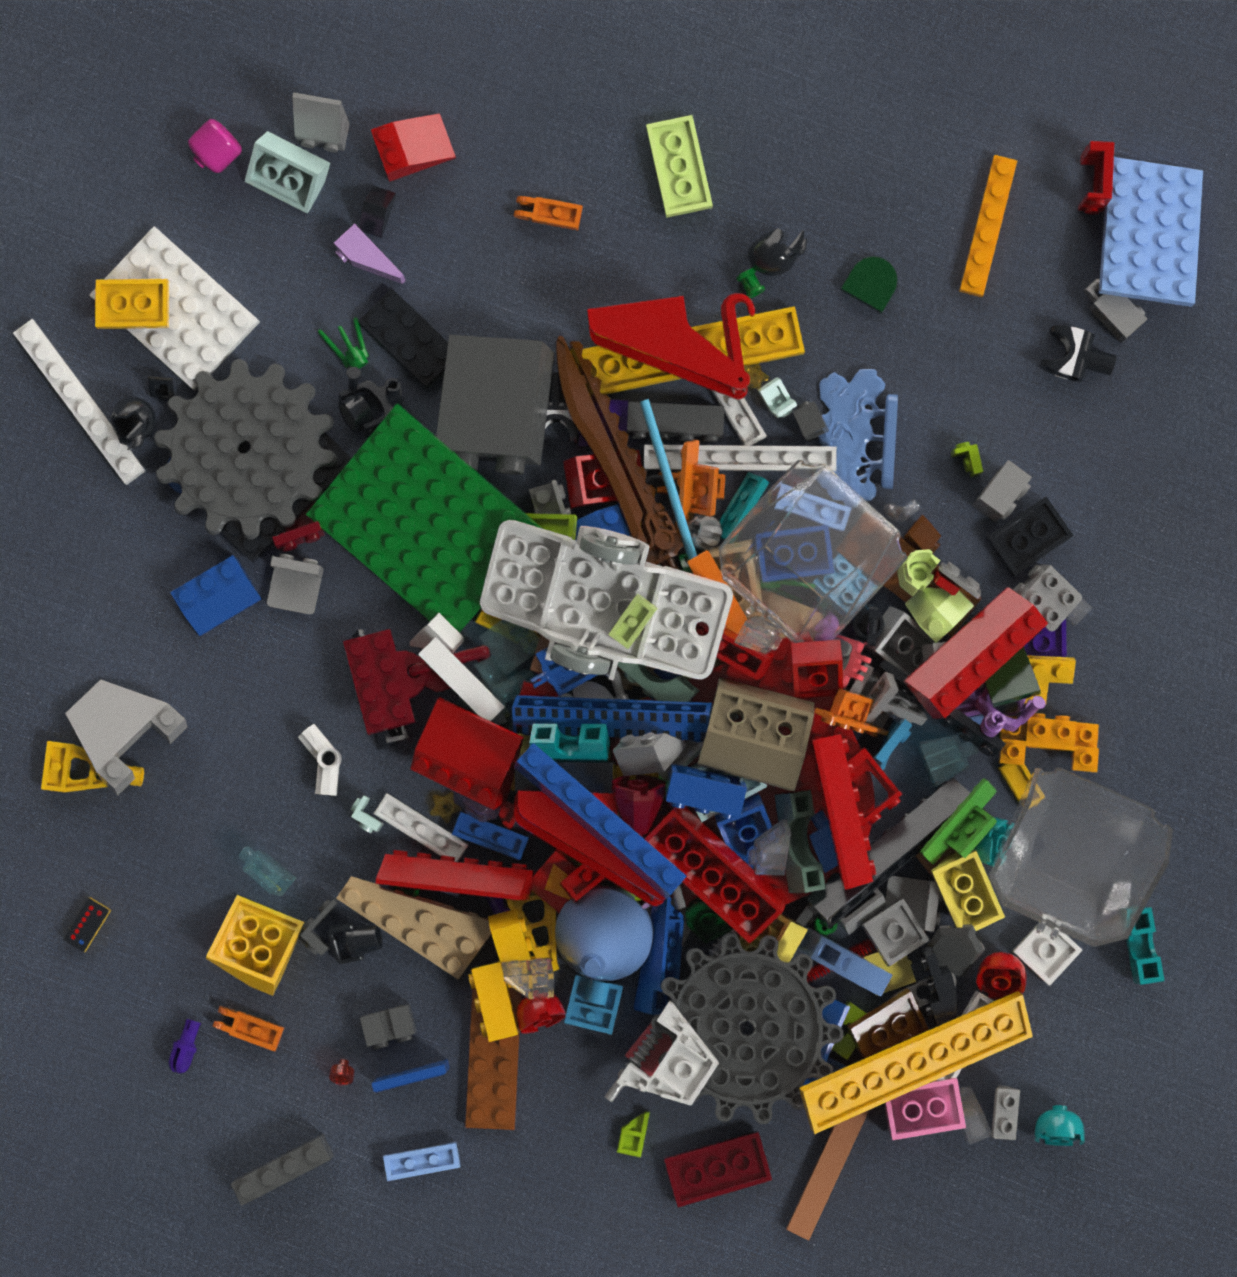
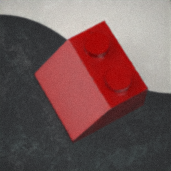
[791,639,843,699]

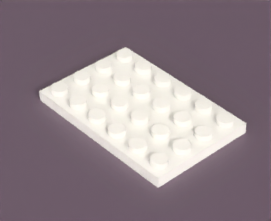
[89,226,260,391]

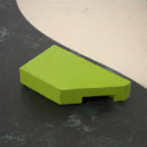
[617,1111,650,1158]

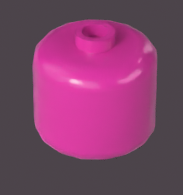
[188,119,242,173]

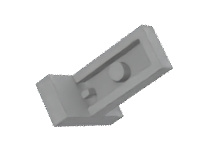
[866,672,927,726]

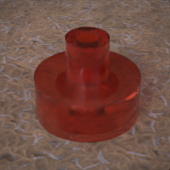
[329,1059,355,1085]

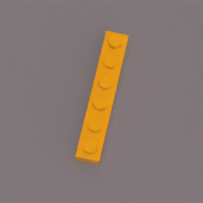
[959,155,1017,298]

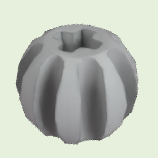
[688,515,722,550]

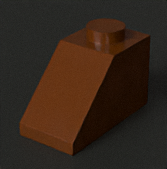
[903,515,941,554]

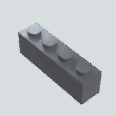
[627,402,724,442]
[231,1134,334,1206]

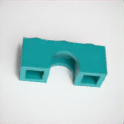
[529,724,610,762]
[1121,906,1165,985]

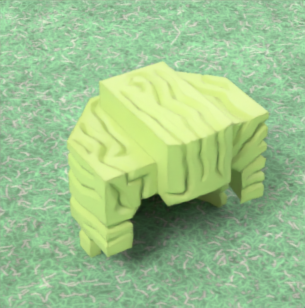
[897,549,940,596]

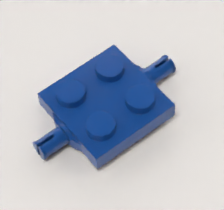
[530,647,597,697]

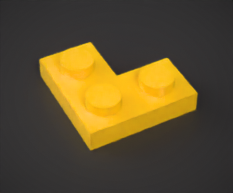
[1024,655,1076,704]

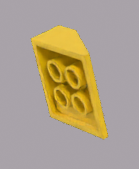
[206,895,304,996]

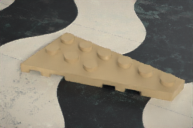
[336,876,491,979]

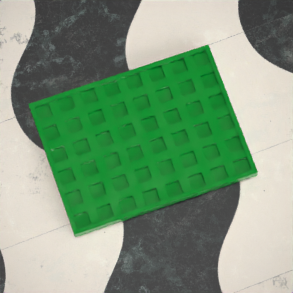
[306,404,543,633]

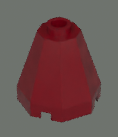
[611,774,665,837]

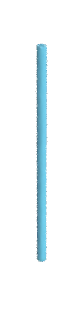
[640,399,697,560]

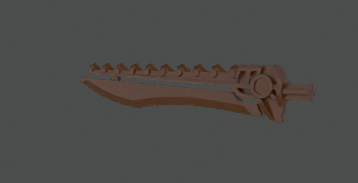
[555,336,684,570]

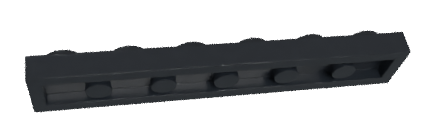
[874,659,1006,758]

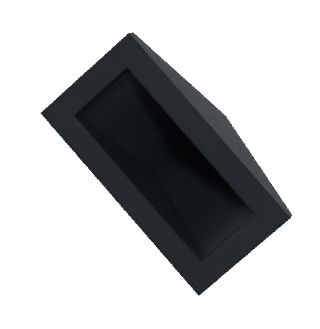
[359,186,396,238]

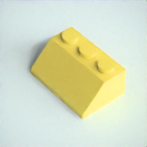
[931,849,1005,931]
[738,913,808,962]

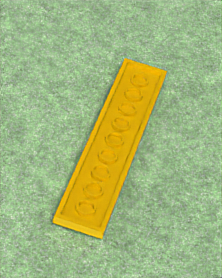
[570,306,805,397]
[799,991,1033,1134]

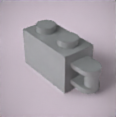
[1084,279,1147,343]

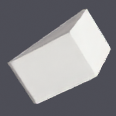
[410,613,464,653]

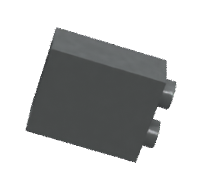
[436,335,555,475]

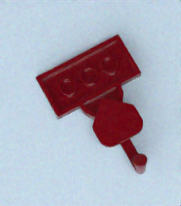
[343,629,491,735]

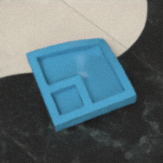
[873,719,913,770]

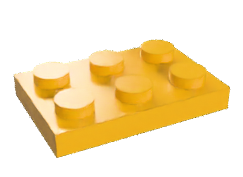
[95,279,169,329]

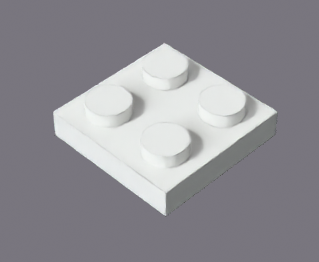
[1012,916,1082,986]

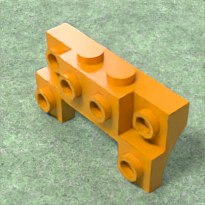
[998,713,1099,773]

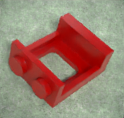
[1078,141,1115,215]
[847,747,902,825]

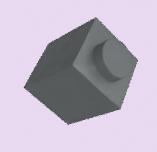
[793,401,829,441]

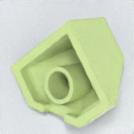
[905,587,974,643]

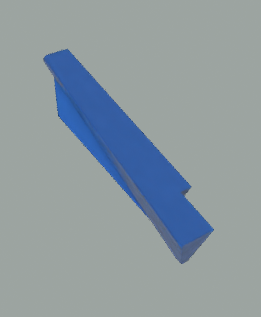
[634,897,684,1015]

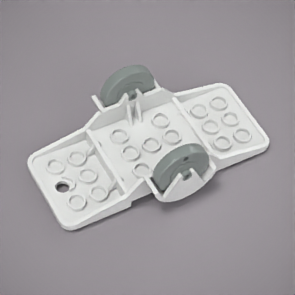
[480,520,733,680]

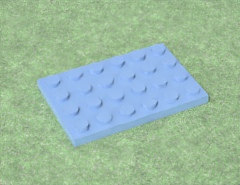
[1099,157,1203,307]

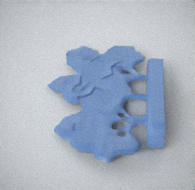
[815,369,898,509]

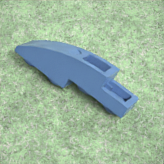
[797,926,893,996]

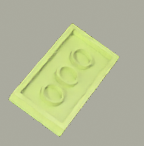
[646,115,713,218]

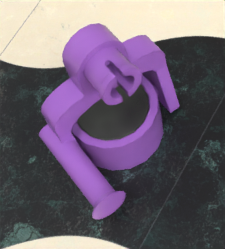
[975,684,1046,737]

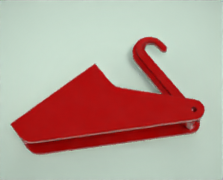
[587,293,755,400]
[514,791,671,906]

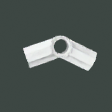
[298,724,342,796]

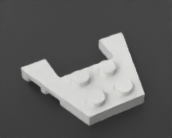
[616,1001,719,1105]

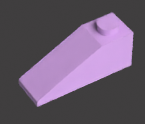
[334,224,406,284]

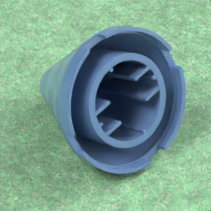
[555,886,653,981]

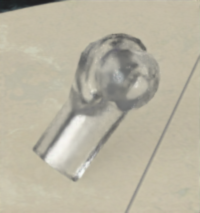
[884,499,921,522]

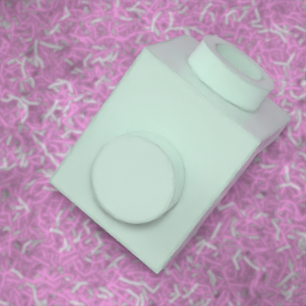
[758,377,797,418]
[351,796,384,833]

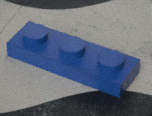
[452,812,529,860]

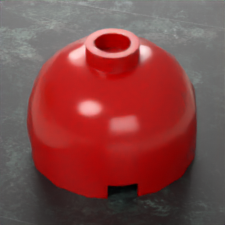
[976,952,1027,1000]
[516,989,566,1034]

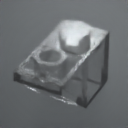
[501,958,554,999]

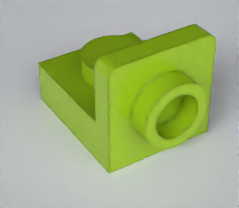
[951,442,983,477]

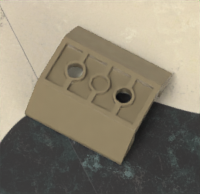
[697,677,814,791]

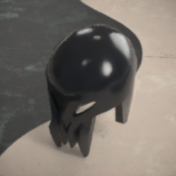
[748,228,807,276]
[111,397,156,450]

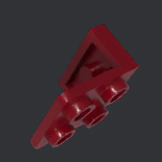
[272,502,325,551]

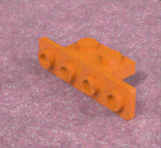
[676,440,719,538]
[687,550,755,639]
[815,689,889,737]

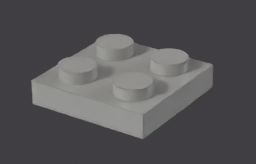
[861,898,929,967]

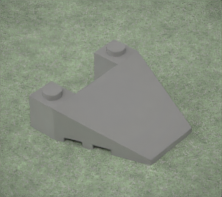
[65,680,187,796]

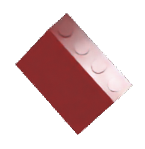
[410,698,524,810]

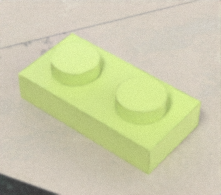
[608,594,658,649]

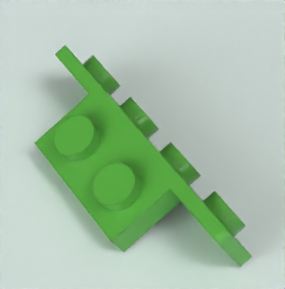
[920,778,997,864]

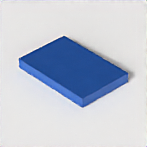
[371,1059,450,1093]

